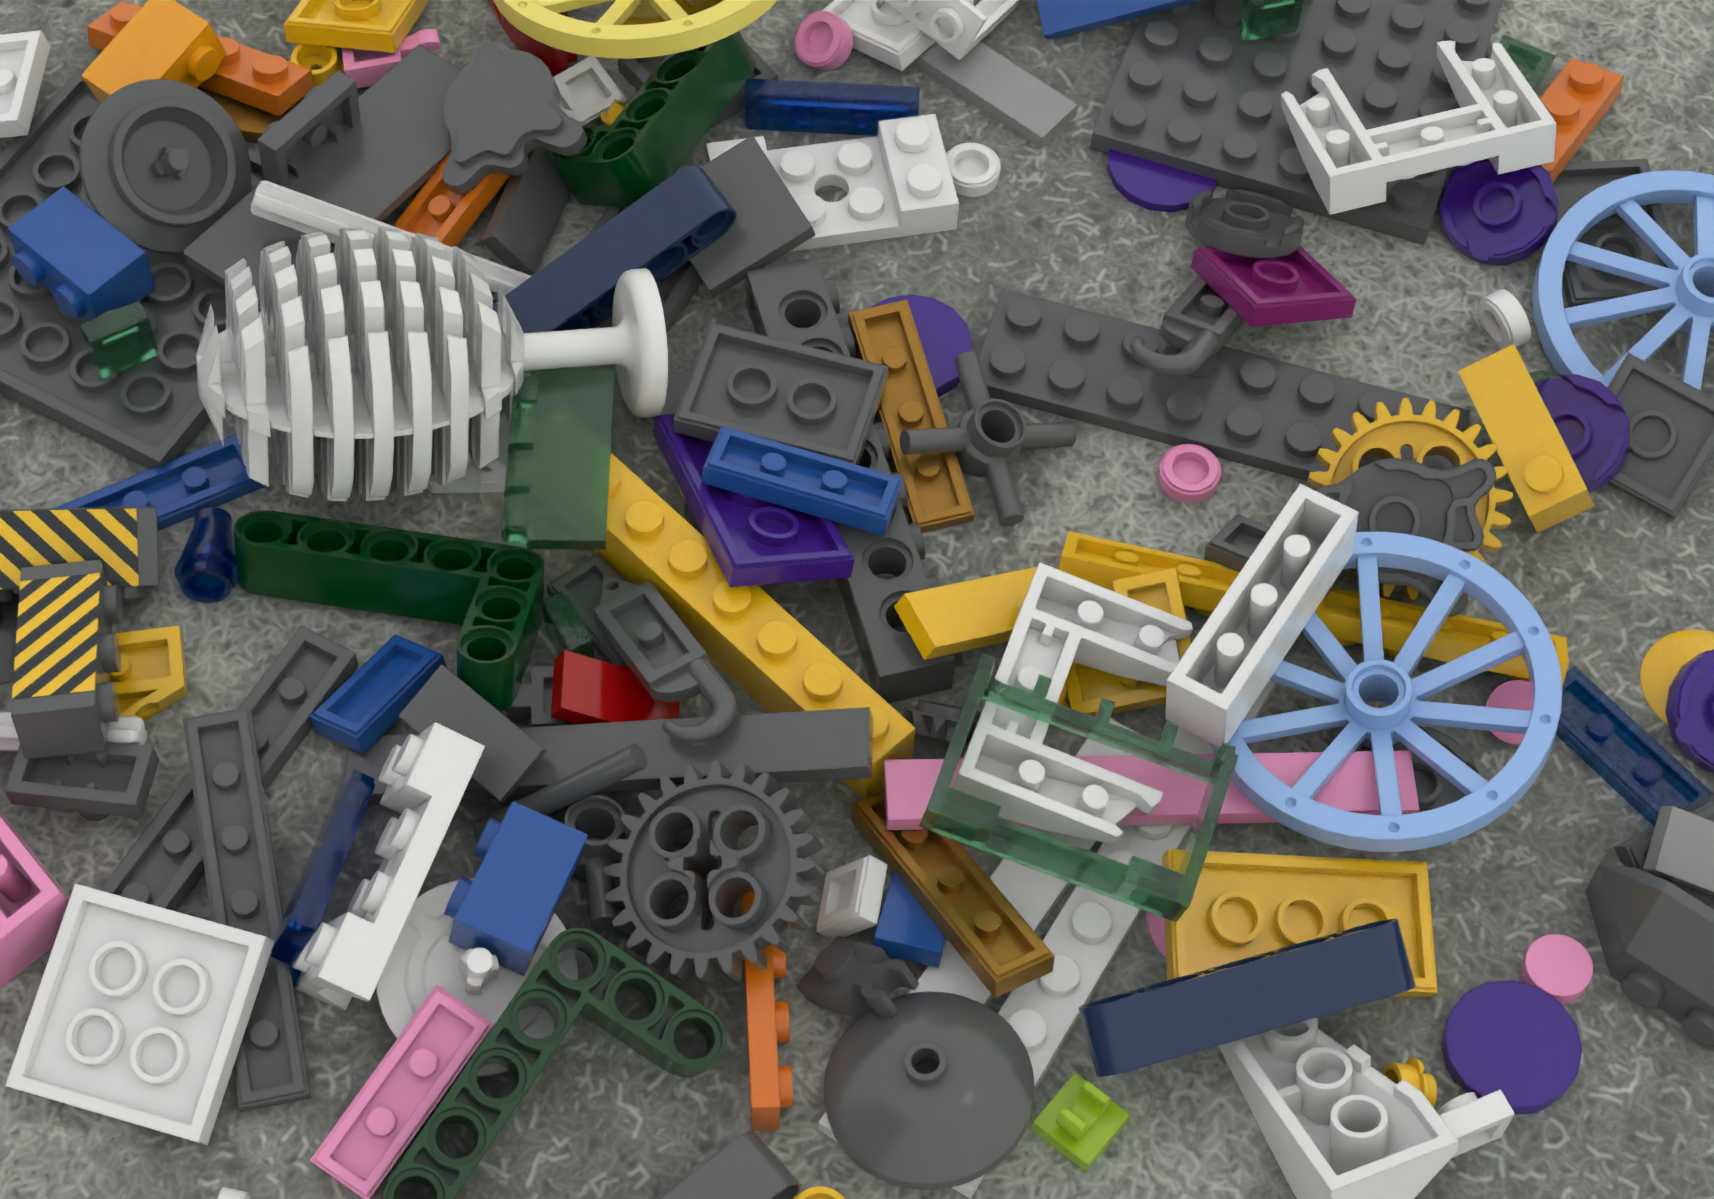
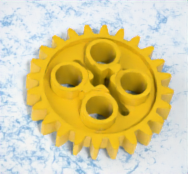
[1307,398,1513,602]

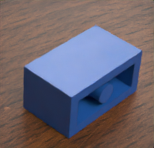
[7,186,156,332]
[444,801,588,976]

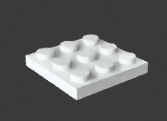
[5,884,275,1145]

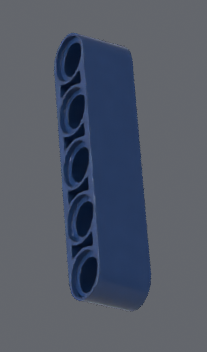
[493,165,737,376]
[1078,918,1416,1077]

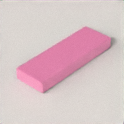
[310,985,494,1199]

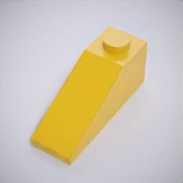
[1458,344,1595,533]

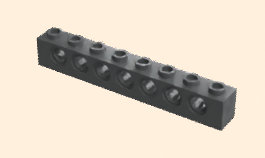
[746,257,962,703]

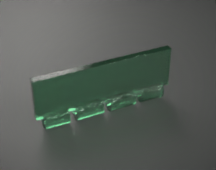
[501,368,615,550]

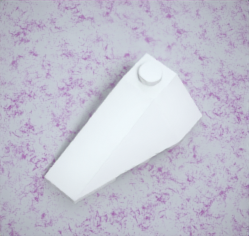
[1219,1018,1459,1199]

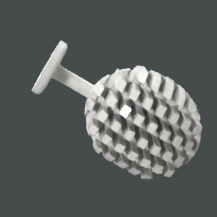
[196,227,668,501]

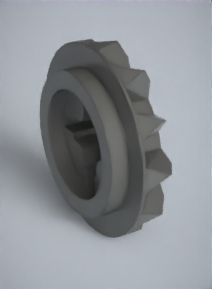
[902,700,982,745]

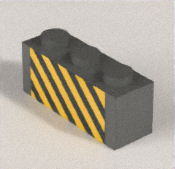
[0,506,159,602]
[11,559,123,759]

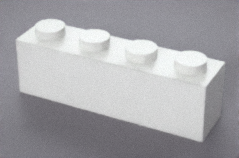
[1165,484,1359,749]

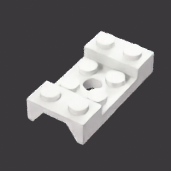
[706,114,959,252]
[292,722,485,1010]

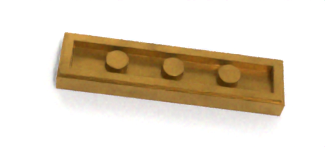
[848,300,975,533]
[851,791,1054,998]

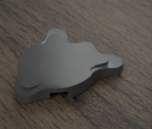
[442,41,587,194]
[1316,458,1497,617]

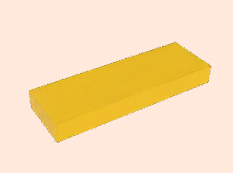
[894,566,1038,660]

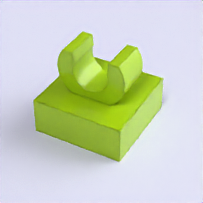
[1031,1072,1131,1172]

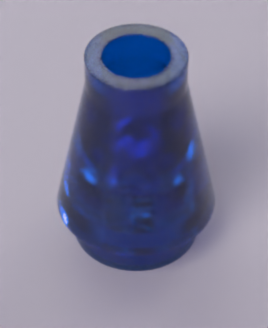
[174,507,239,603]

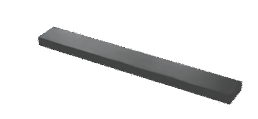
[343,707,873,806]

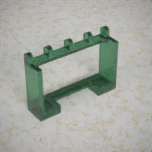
[919,653,1239,922]

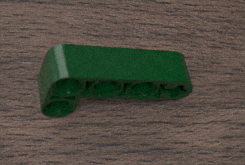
[549,31,756,207]

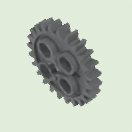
[603,760,825,985]

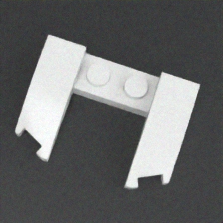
[1281,41,1556,215]
[948,562,1193,844]

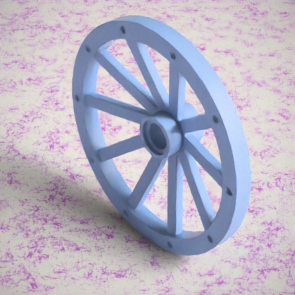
[1532,170,1714,390]
[1209,532,1562,852]

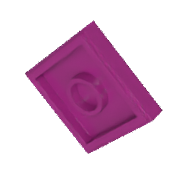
[1191,245,1357,327]

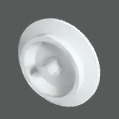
[376,878,578,1077]

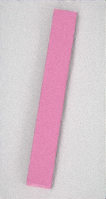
[883,750,1420,830]

